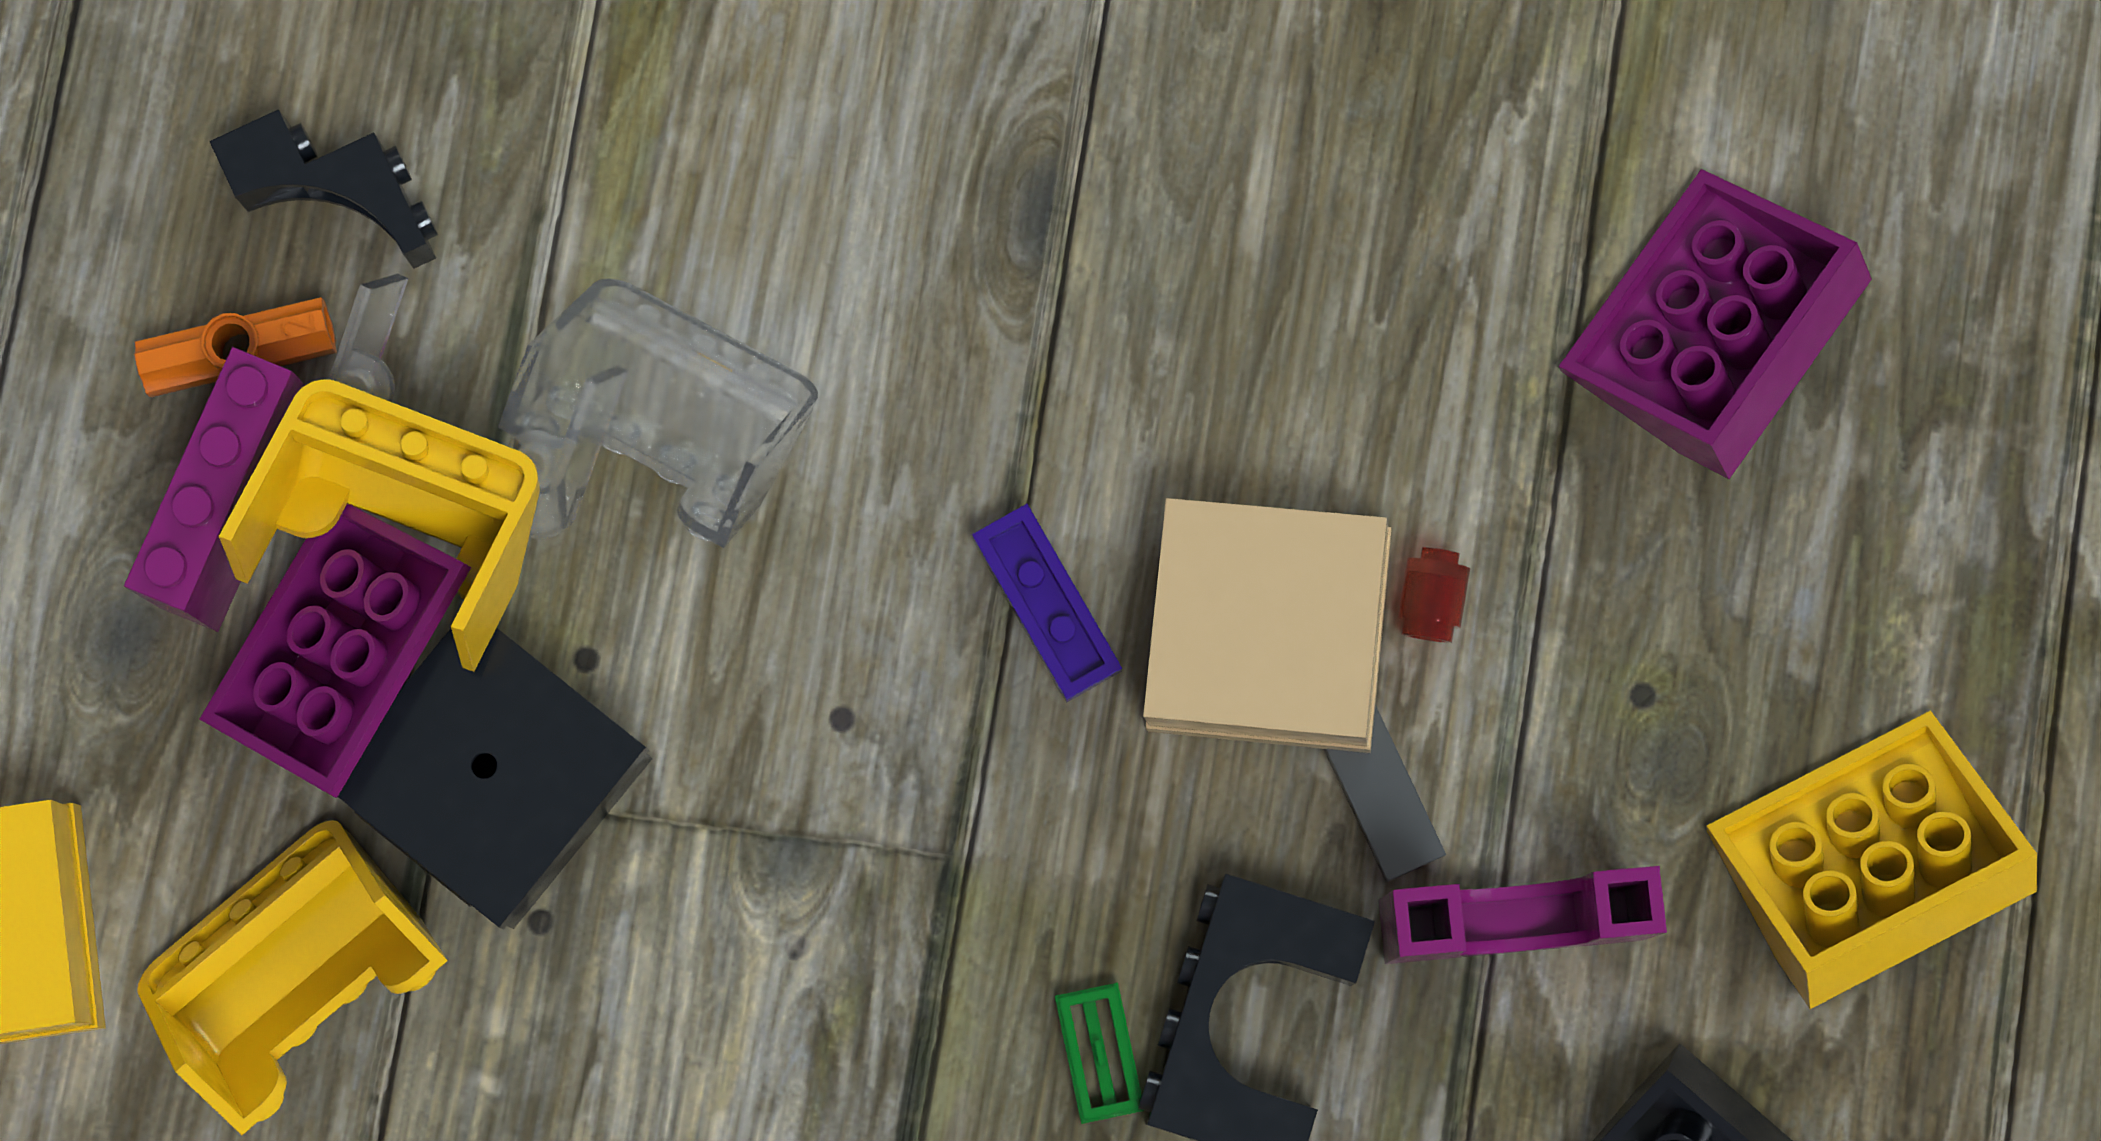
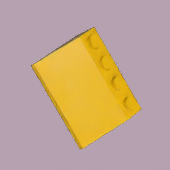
[1706,710,2037,1009]

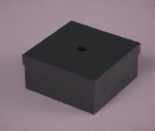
[338,628,652,930]

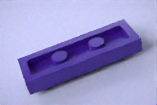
[972,504,1122,703]

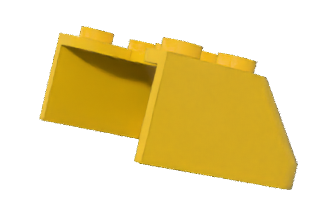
[137,820,448,1135]

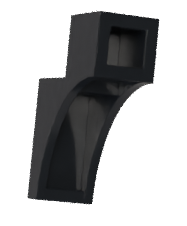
[209,109,438,269]

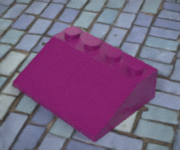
[1559,169,1872,479]
[199,504,471,798]

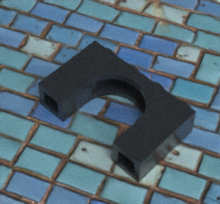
[1138,873,1375,1141]

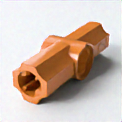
[134,297,337,397]

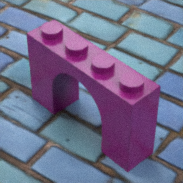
[124,347,305,632]
[1378,866,1667,964]

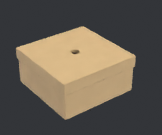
[1143,498,1392,753]

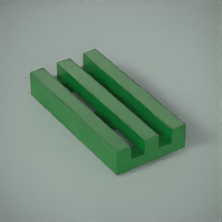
[1055,983,1145,1124]

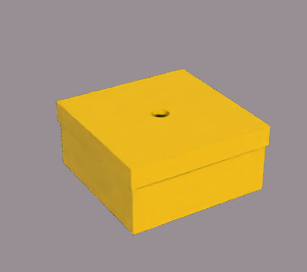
[0,800,106,1044]

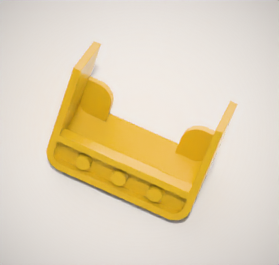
[219,379,540,672]

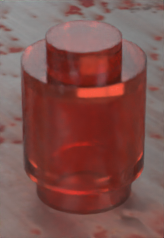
[1398,547,1470,643]

